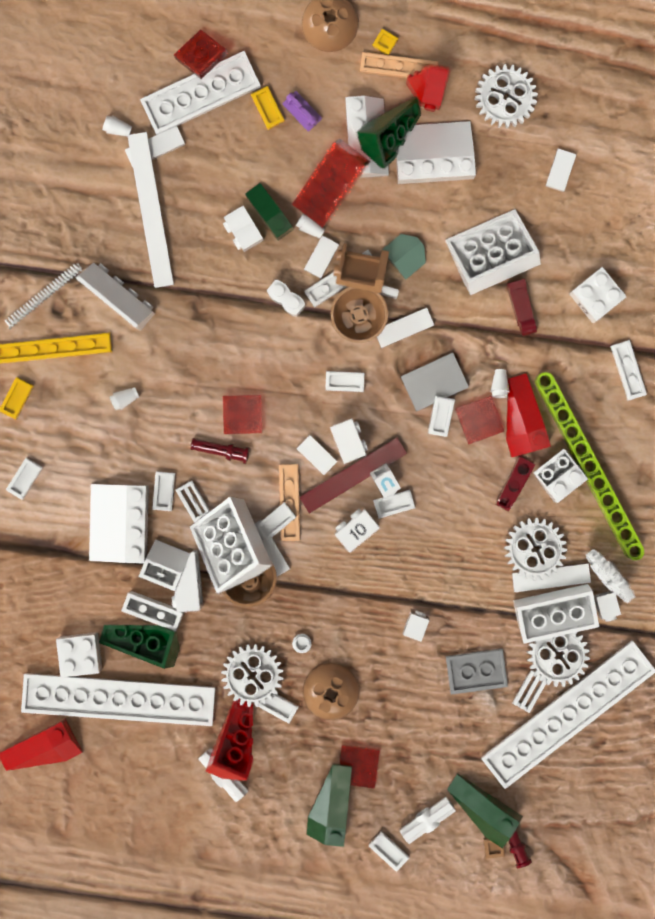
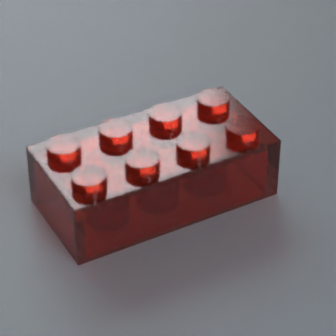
[292,139,371,228]

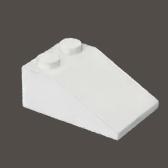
[172,550,203,612]

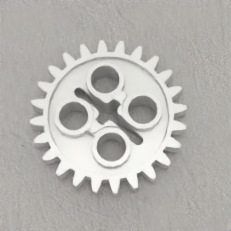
[475,64,538,129]
[504,518,567,580]
[585,549,635,603]
[527,632,590,687]
[221,644,284,707]

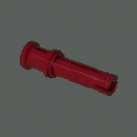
[190,438,250,464]
[509,830,532,869]

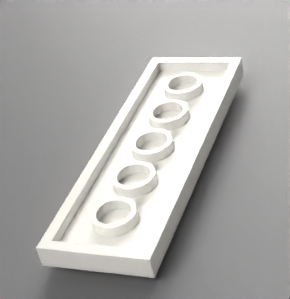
[140,51,261,135]

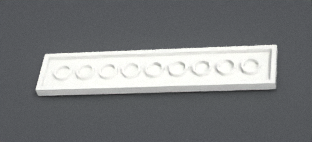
[481,640,655,789]
[21,673,215,726]

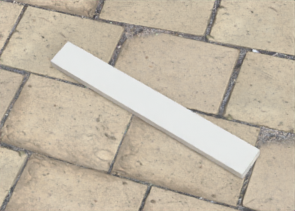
[127,132,174,288]

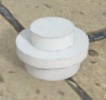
[292,634,312,653]

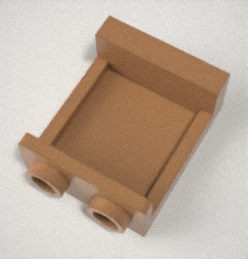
[333,244,389,293]

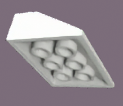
[396,121,476,184]
[445,209,541,295]
[89,484,149,563]
[190,497,272,593]

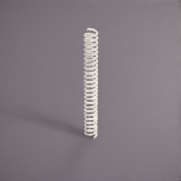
[5,263,82,329]

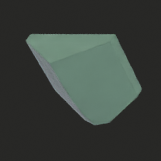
[381,234,426,280]

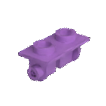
[282,91,322,132]

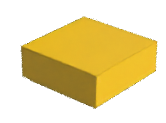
[372,28,399,55]

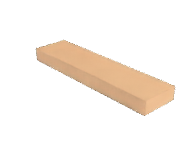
[360,52,438,78]
[279,464,300,541]

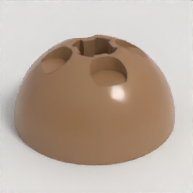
[302,0,358,52]
[330,287,388,343]
[223,562,277,608]
[303,663,359,720]

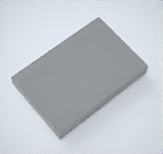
[401,353,469,412]
[445,648,508,695]

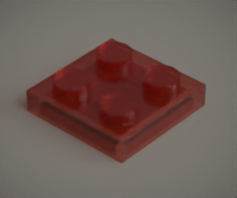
[174,29,228,79]
[223,395,262,434]
[455,396,505,445]
[339,745,380,789]

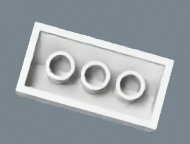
[345,96,389,178]
[76,263,155,331]
[513,584,599,643]

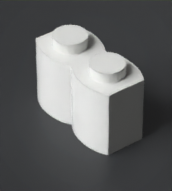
[223,206,264,252]
[267,280,305,317]

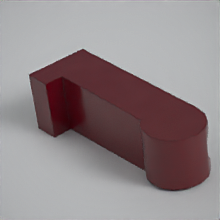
[506,279,537,337]
[495,456,535,511]

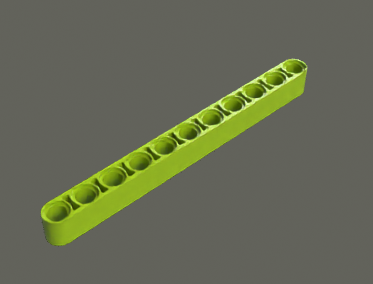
[535,372,644,560]

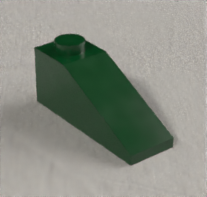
[245,183,293,241]

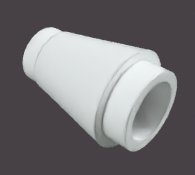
[102,115,132,137]
[295,213,325,238]
[490,369,509,398]
[109,387,139,410]

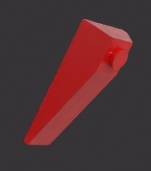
[406,65,450,112]
[506,373,551,457]
[205,698,253,781]
[0,718,83,771]

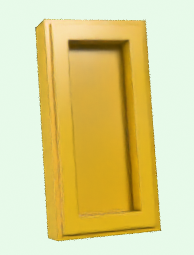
[251,86,285,130]
[0,377,34,420]

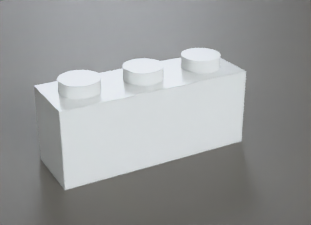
[121,591,184,631]

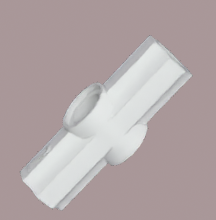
[198,747,249,802]
[399,797,456,844]

